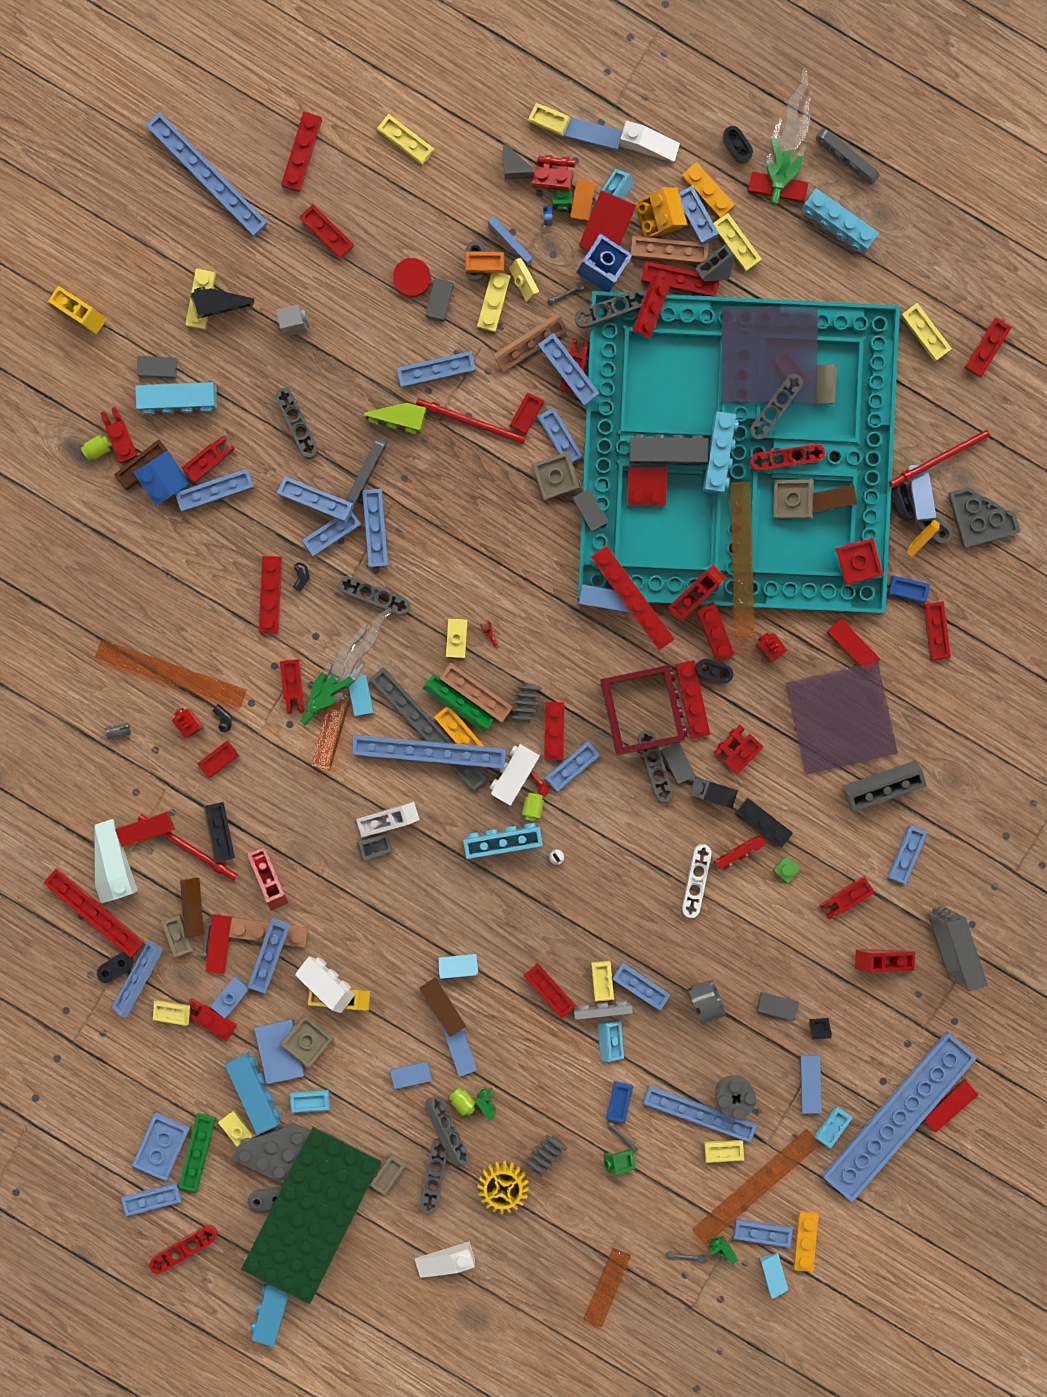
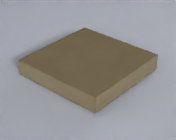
[532,451,580,501]
[773,479,814,519]
[279,1013,334,1068]

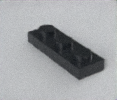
[735,798,793,848]
[203,802,235,862]

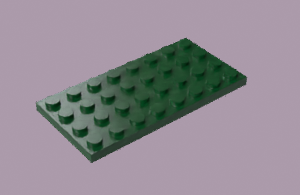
[241,1126,381,1304]

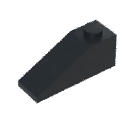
[191,287,255,319]

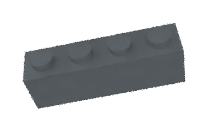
[629,434,708,465]
[842,761,927,812]

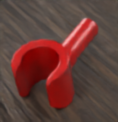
[480,620,498,646]
[529,771,550,796]

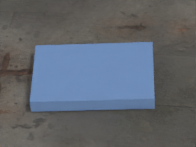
[254,1019,305,1084]
[132,1112,191,1182]

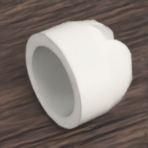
[549,849,564,865]

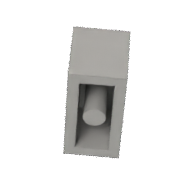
[276,304,310,337]

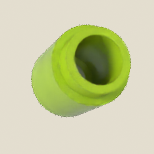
[81,434,112,461]
[522,793,544,821]
[448,1087,476,1116]

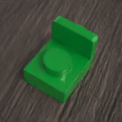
[552,189,572,212]
[476,1087,496,1121]
[603,1149,636,1175]
[708,1236,738,1265]

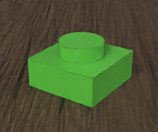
[773,856,800,883]

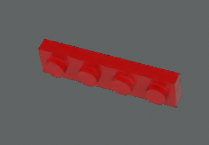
[281,111,322,192]
[641,261,720,297]
[259,556,282,633]
[675,660,710,739]

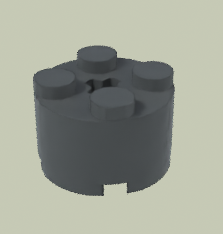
[688,979,727,1025]
[715,1075,756,1119]

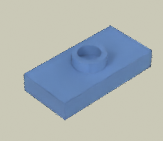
[210,976,250,1018]

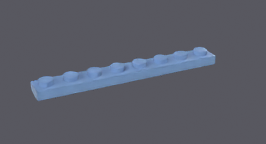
[146,112,268,237]
[352,735,506,768]

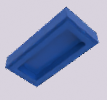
[887,575,930,603]
[606,1081,633,1123]

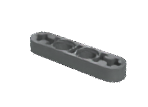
[815,128,880,184]
[575,290,646,329]
[749,374,803,439]
[276,388,318,459]
[346,437,387,508]
[339,576,410,615]
[638,730,673,802]
[425,1096,469,1167]
[421,1138,447,1214]

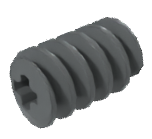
[511,682,542,723]
[525,1134,567,1177]

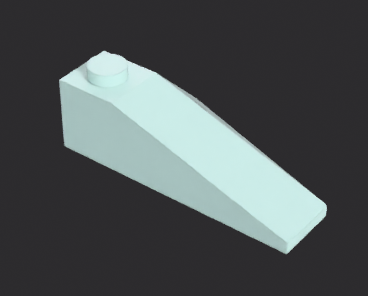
[95,819,138,903]

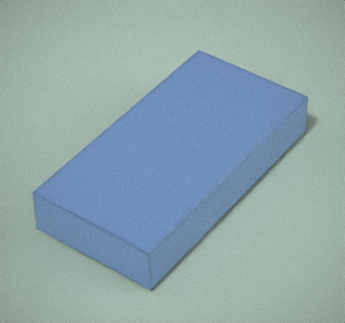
[390,1061,432,1089]

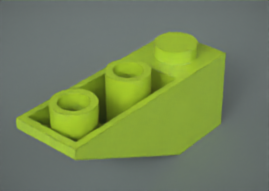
[364,403,427,435]

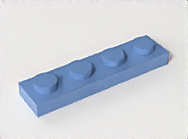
[538,333,600,406]
[397,351,476,388]
[175,468,255,512]
[277,476,354,523]
[362,489,389,567]
[247,918,291,994]
[112,940,163,1018]

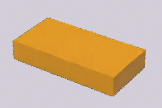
[907,520,940,557]

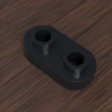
[722,126,753,164]
[891,483,915,521]
[695,659,733,684]
[97,952,134,983]

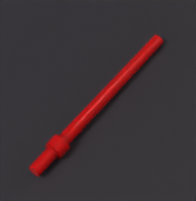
[415,398,526,444]
[889,430,990,488]
[137,814,238,881]

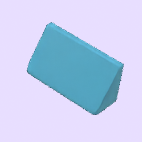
[595,169,635,201]
[438,954,478,979]
[598,1020,624,1062]
[760,1253,788,1299]

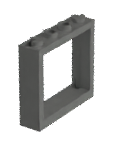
[927,906,988,992]

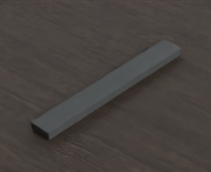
[370,667,488,792]

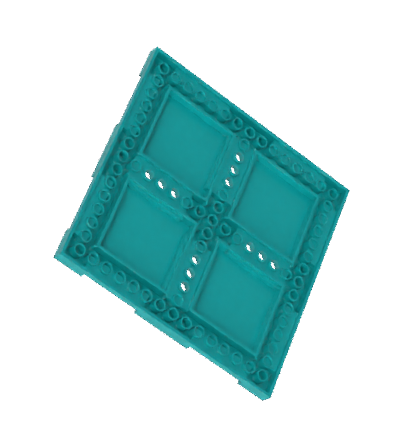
[578,291,900,614]

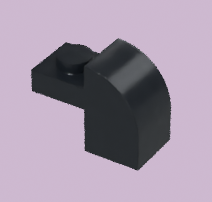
[690,777,738,809]

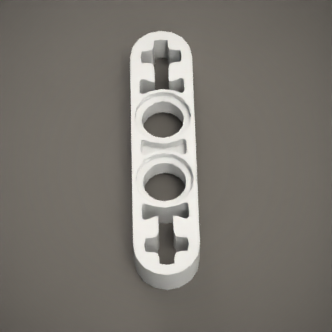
[682,844,711,918]

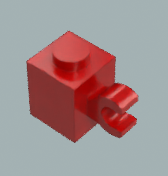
[756,632,788,663]
[171,708,204,739]

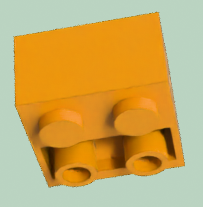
[635,187,688,238]

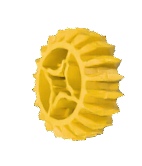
[477,1161,529,1215]

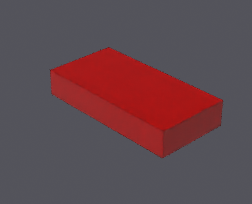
[509,392,544,435]
[197,740,240,779]

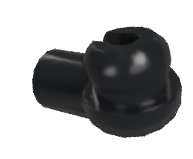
[293,562,310,592]
[212,704,232,733]

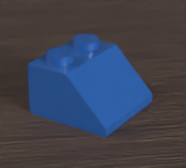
[576,234,632,292]
[134,451,190,505]

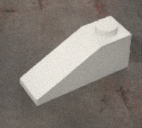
[619,120,680,163]
[356,802,420,837]
[415,1241,475,1278]

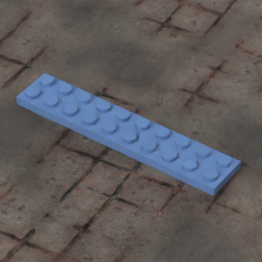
[822,1031,977,1202]

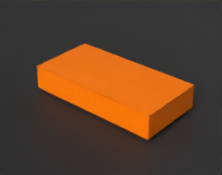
[570,180,595,222]
[465,252,504,273]

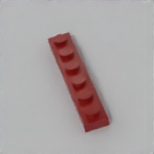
[591,546,675,651]
[43,868,145,958]

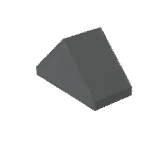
[503,143,534,179]
[696,244,735,281]
[356,833,392,862]

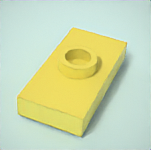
[528,103,571,136]
[509,258,539,302]
[446,619,468,658]
[591,961,614,1002]
[153,1000,190,1026]
[218,1109,255,1147]
[704,1140,744,1163]

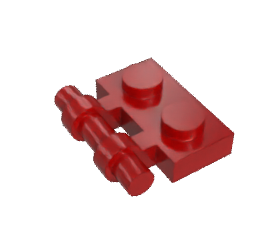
[532,155,576,192]
[714,724,764,775]

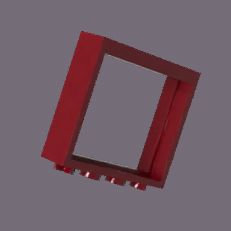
[600,665,687,756]

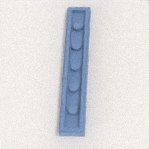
[643,1085,757,1143]

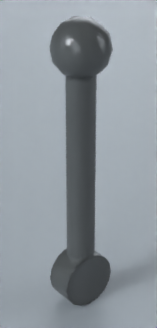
[548,283,584,305]
[200,918,212,959]
[607,1121,638,1152]
[666,1251,706,1263]

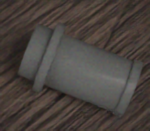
[105,722,131,740]

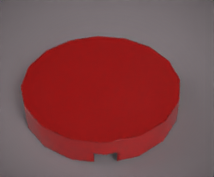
[393,258,431,297]

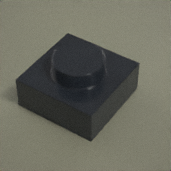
[809,1018,832,1040]

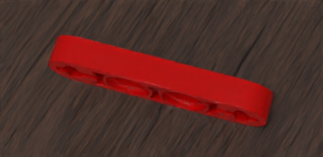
[750,444,825,471]
[149,1225,217,1274]

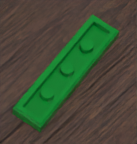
[422,674,495,733]
[178,1113,216,1193]

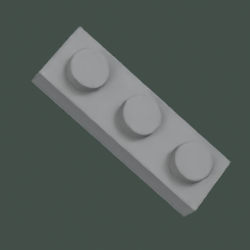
[574,1000,633,1020]

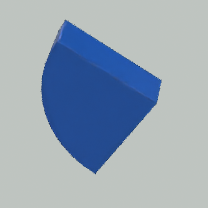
[543,205,552,226]

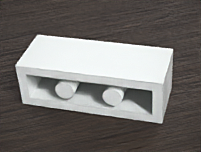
[490,744,540,806]
[295,956,355,1013]

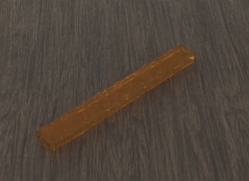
[730,482,755,638]
[95,639,247,707]
[692,1129,821,1245]

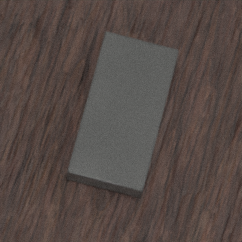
[426,278,454,321]
[137,356,177,378]
[573,488,608,532]
[661,743,695,784]
[757,992,799,1021]

